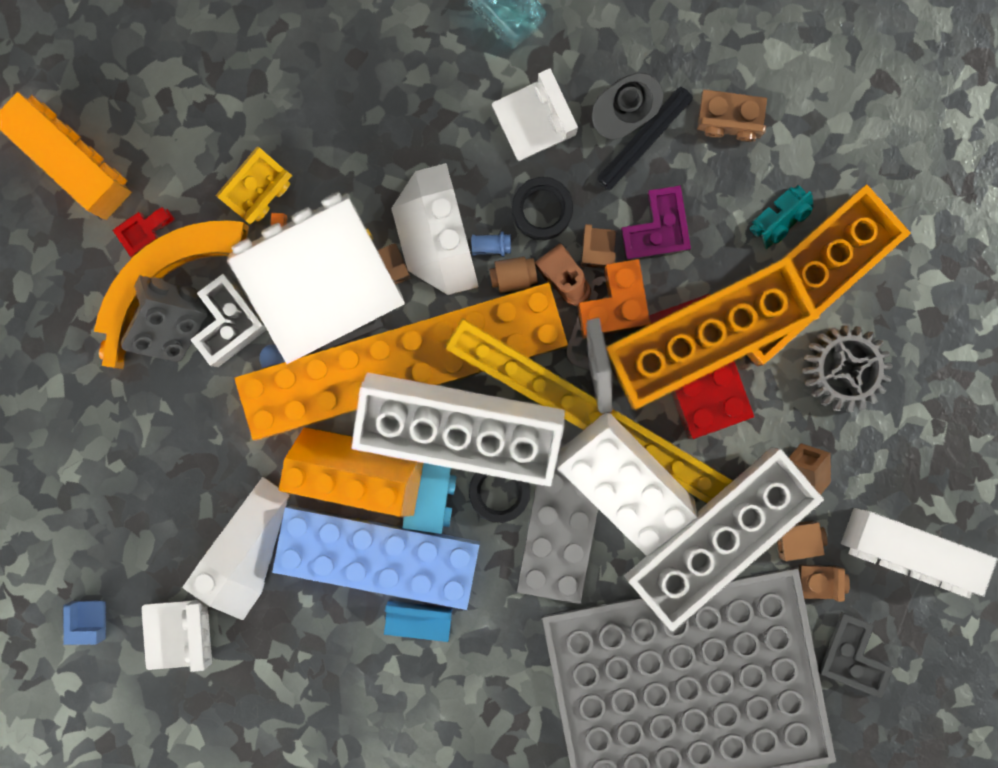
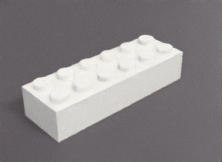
[352,372,565,487]
[624,448,824,632]

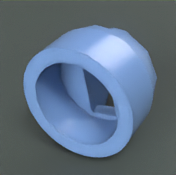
[259,345,285,369]

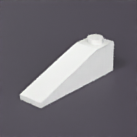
[182,477,290,620]

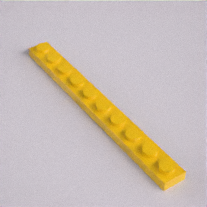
[445,318,733,503]

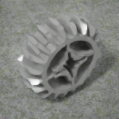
[803,325,893,412]

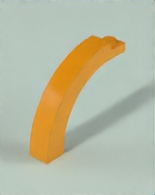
[94,220,249,369]

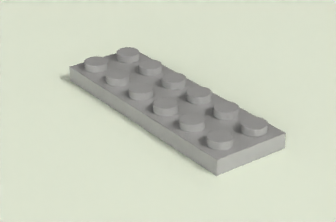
[517,419,598,604]

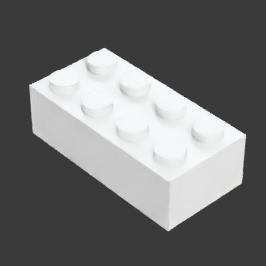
[558,412,698,556]
[841,508,997,598]

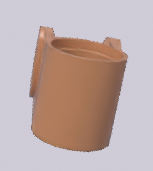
[534,243,591,306]

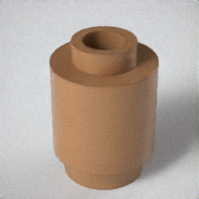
[489,256,538,293]

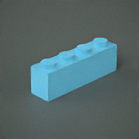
[403,463,457,534]

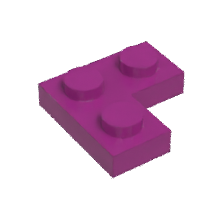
[621,185,691,261]

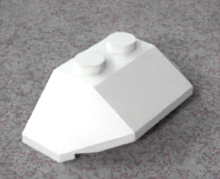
[391,163,479,295]

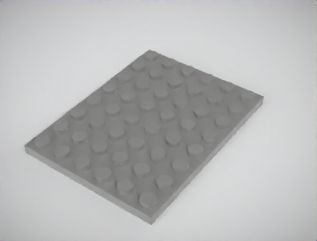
[542,567,836,768]

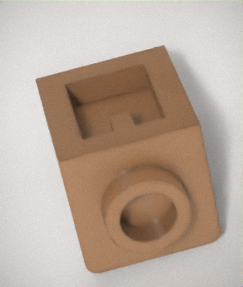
[799,565,850,602]

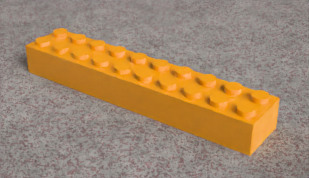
[234,283,568,441]

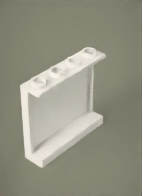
[228,192,405,364]

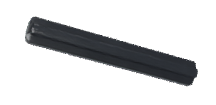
[597,87,693,190]

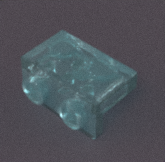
[468,0,547,50]

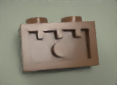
[697,89,767,142]

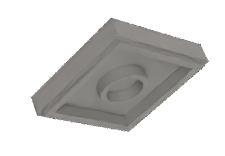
[586,318,612,413]

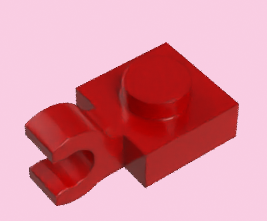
[112,207,175,257]

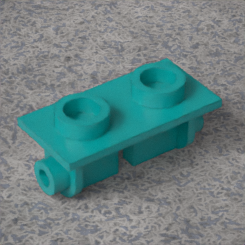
[750,185,814,249]

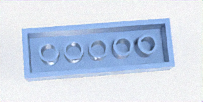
[272,505,480,610]

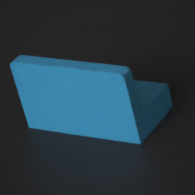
[384,601,453,642]

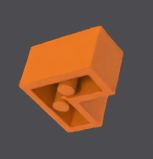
[577,259,650,338]

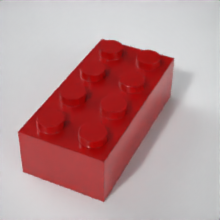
[649,293,755,439]

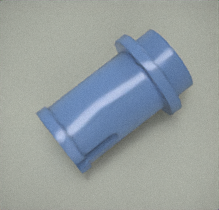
[471,231,511,257]

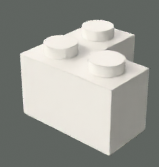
[190,274,267,367]

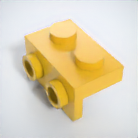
[216,146,292,225]

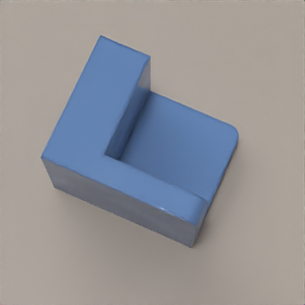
[63,601,106,645]

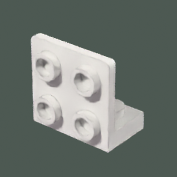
[492,68,578,161]
[141,600,212,672]

